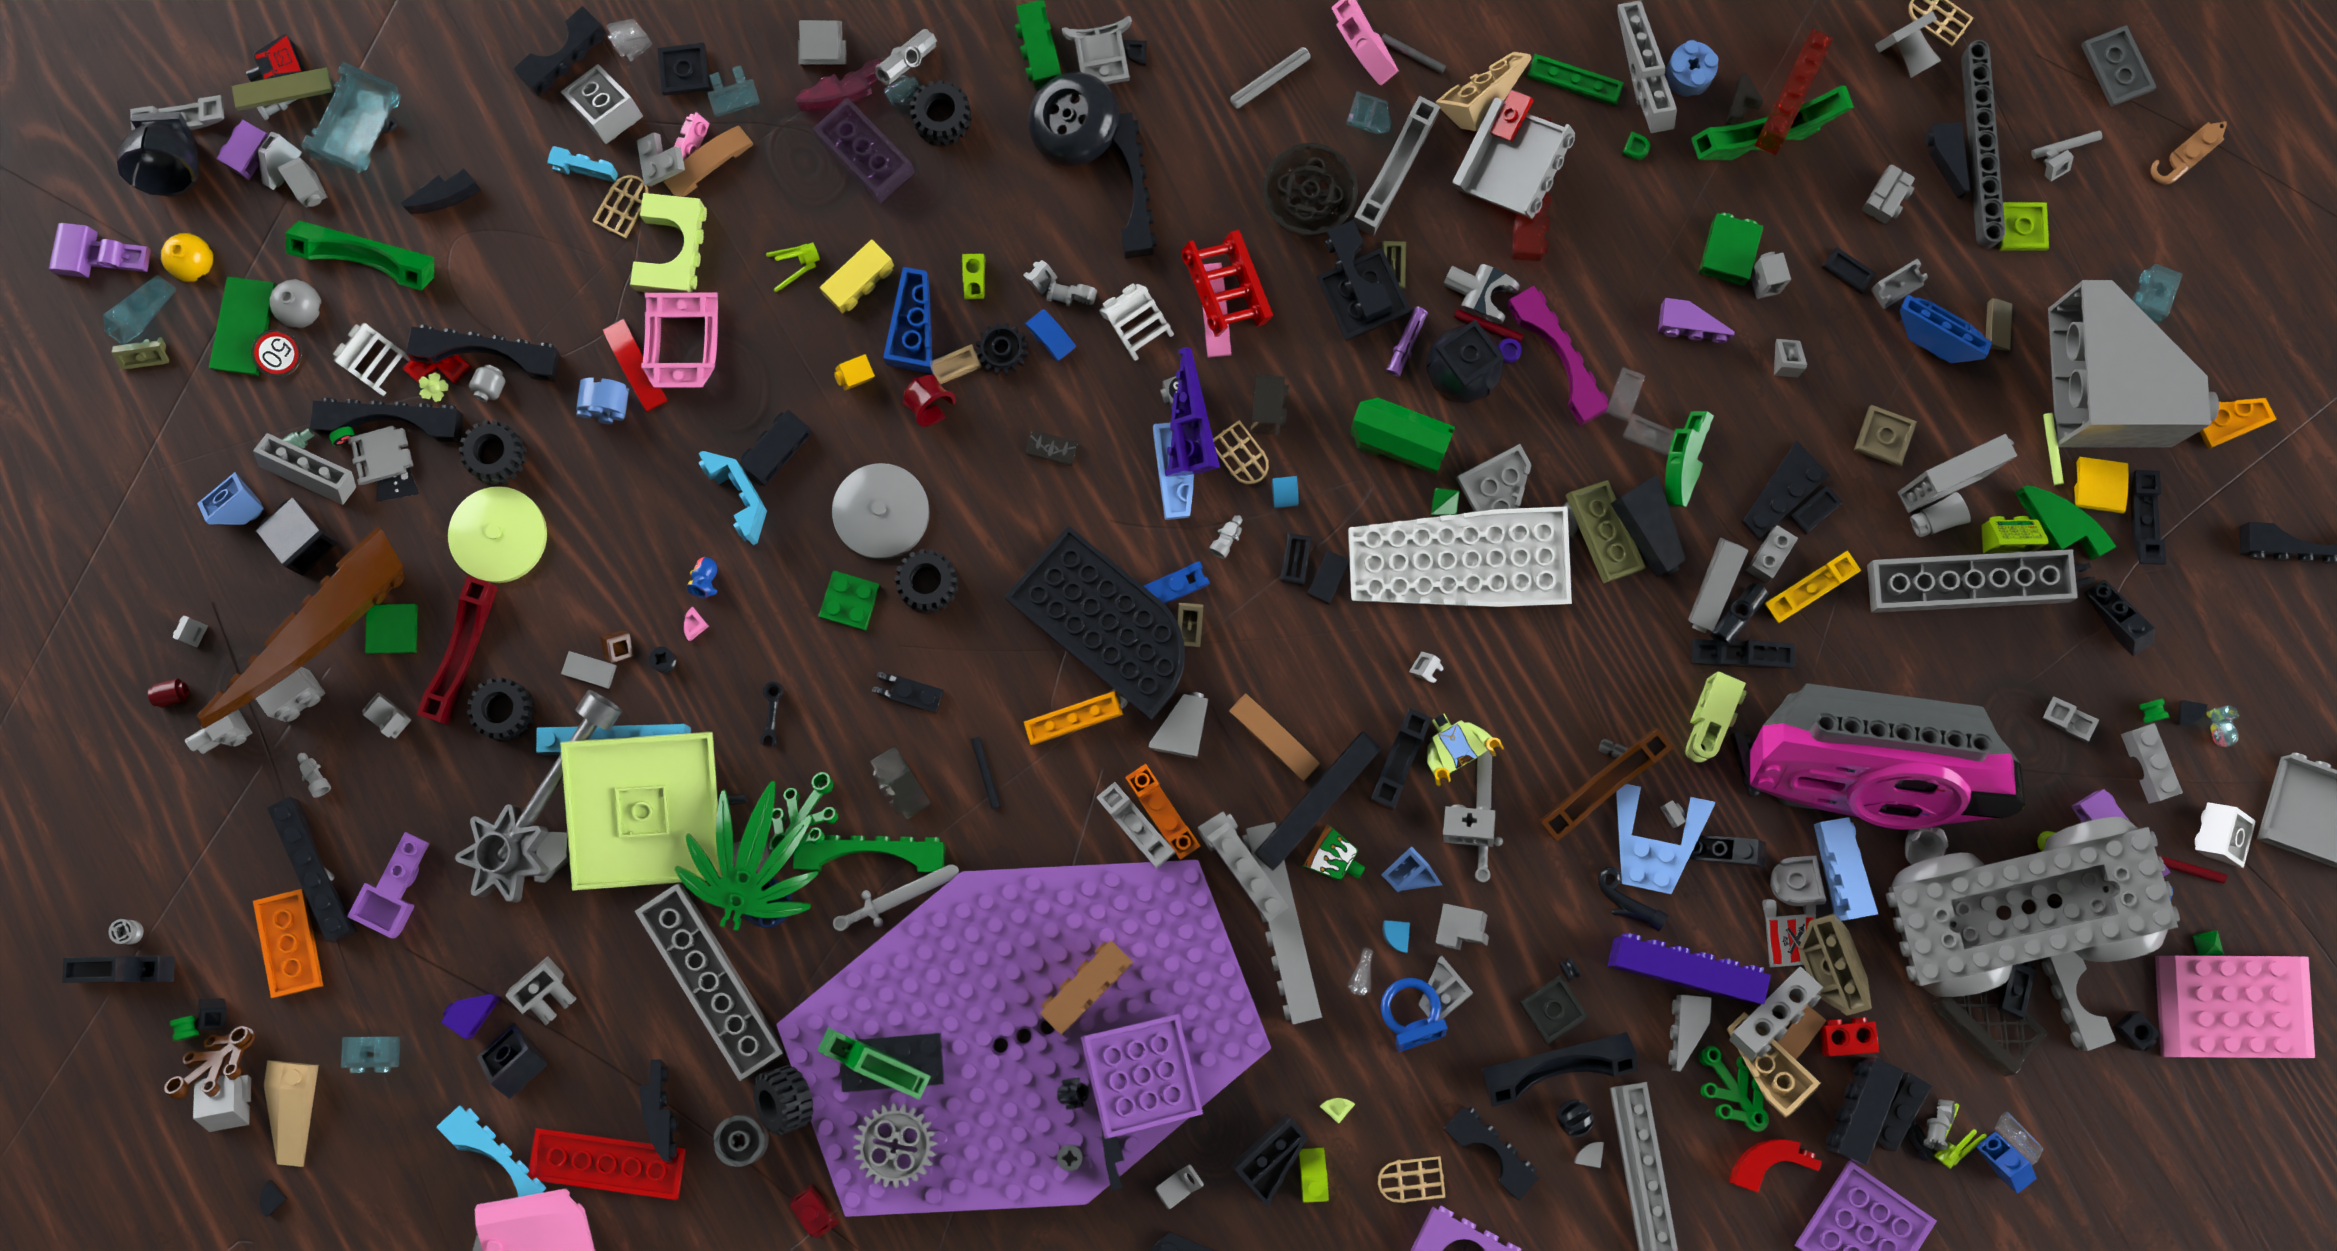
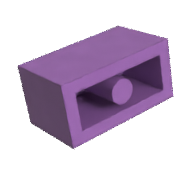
[217,120,268,180]

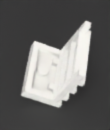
[1099,284,1174,361]
[333,323,410,396]

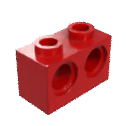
[1820,1017,1879,1056]

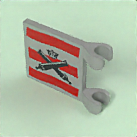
[1762,899,1816,967]

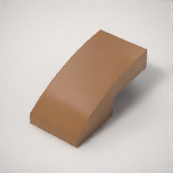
[1776,1006,1826,1060]

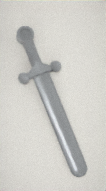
[1475,747,1503,883]
[833,864,959,931]

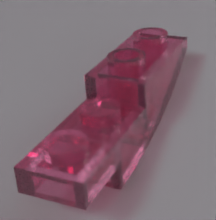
[795,57,883,111]

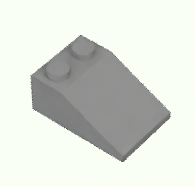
[561,64,643,144]

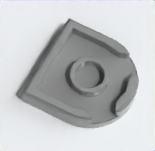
[1770,855,1826,906]

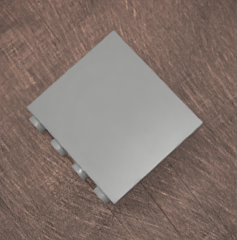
[1452,98,1575,219]
[2257,753,2337,868]

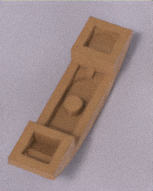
[664,126,754,197]

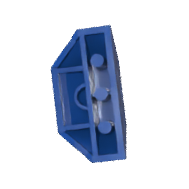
[1900,295,1992,363]

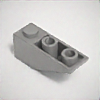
[1668,995,1711,1071]

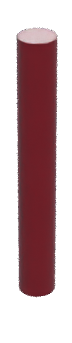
[1453,309,1524,343]
[2157,855,2227,884]

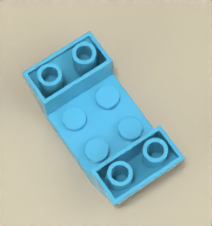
[699,451,767,545]

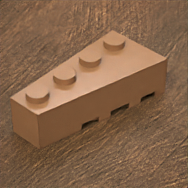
[1040,940,1133,1035]

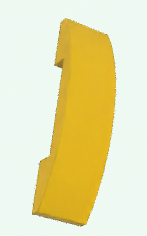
[1765,550,1861,624]

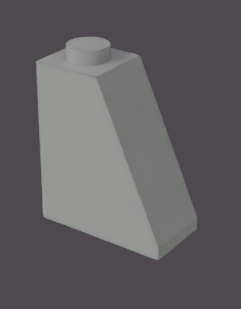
[1149,692,1208,759]

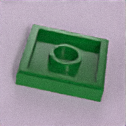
[365,604,418,654]

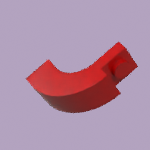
[1729,1139,1822,1192]

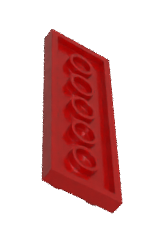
[528,1128,687,1200]

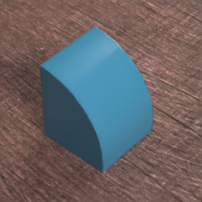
[1271,476,1299,508]
[1383,920,1410,954]

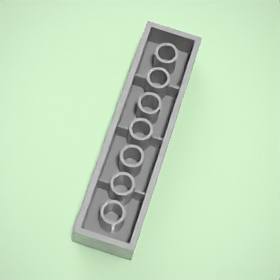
[1867,550,2078,613]
[635,884,786,1081]

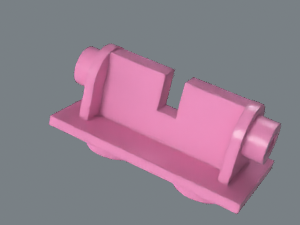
[674,112,710,160]

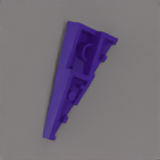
[1165,347,1220,477]

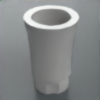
[1910,492,1971,538]

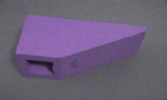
[1658,298,1734,343]

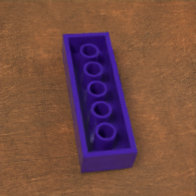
[1607,933,1771,1005]

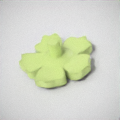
[419,372,449,402]

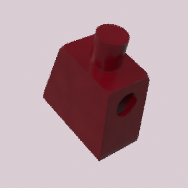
[790,1183,840,1238]

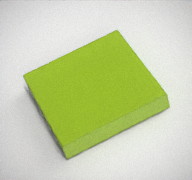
[1999,202,2049,251]

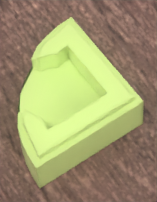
[1319,1098,1355,1123]

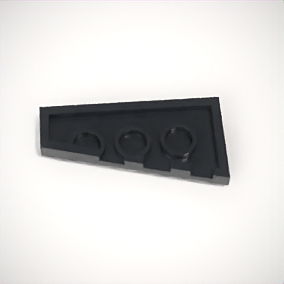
[1742,441,1830,540]

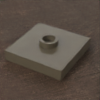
[1854,405,1917,467]

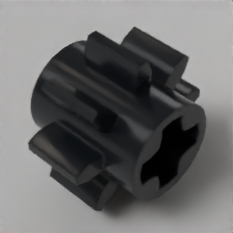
[1057,1077,1089,1110]

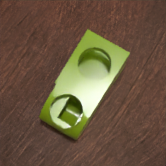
[962,254,986,299]

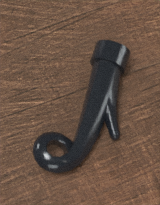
[1598,867,1669,932]

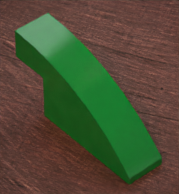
[2015,485,2116,561]
[818,1027,931,1100]

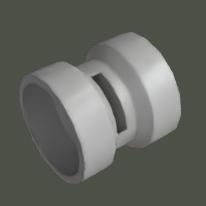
[108,919,144,945]

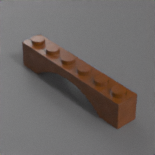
[1539,728,1674,841]

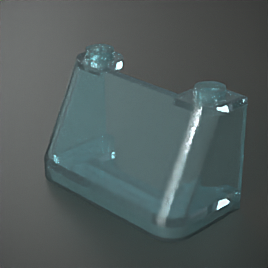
[301,61,401,173]

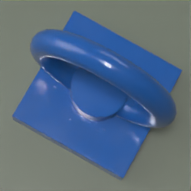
[1380,978,1448,1053]

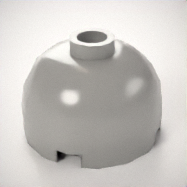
[270,279,321,328]

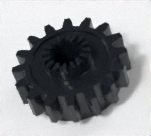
[976,322,1028,376]

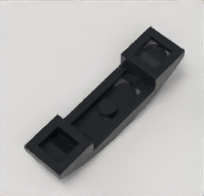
[2131,470,2166,565]

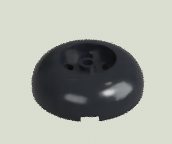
[1028,72,1120,166]

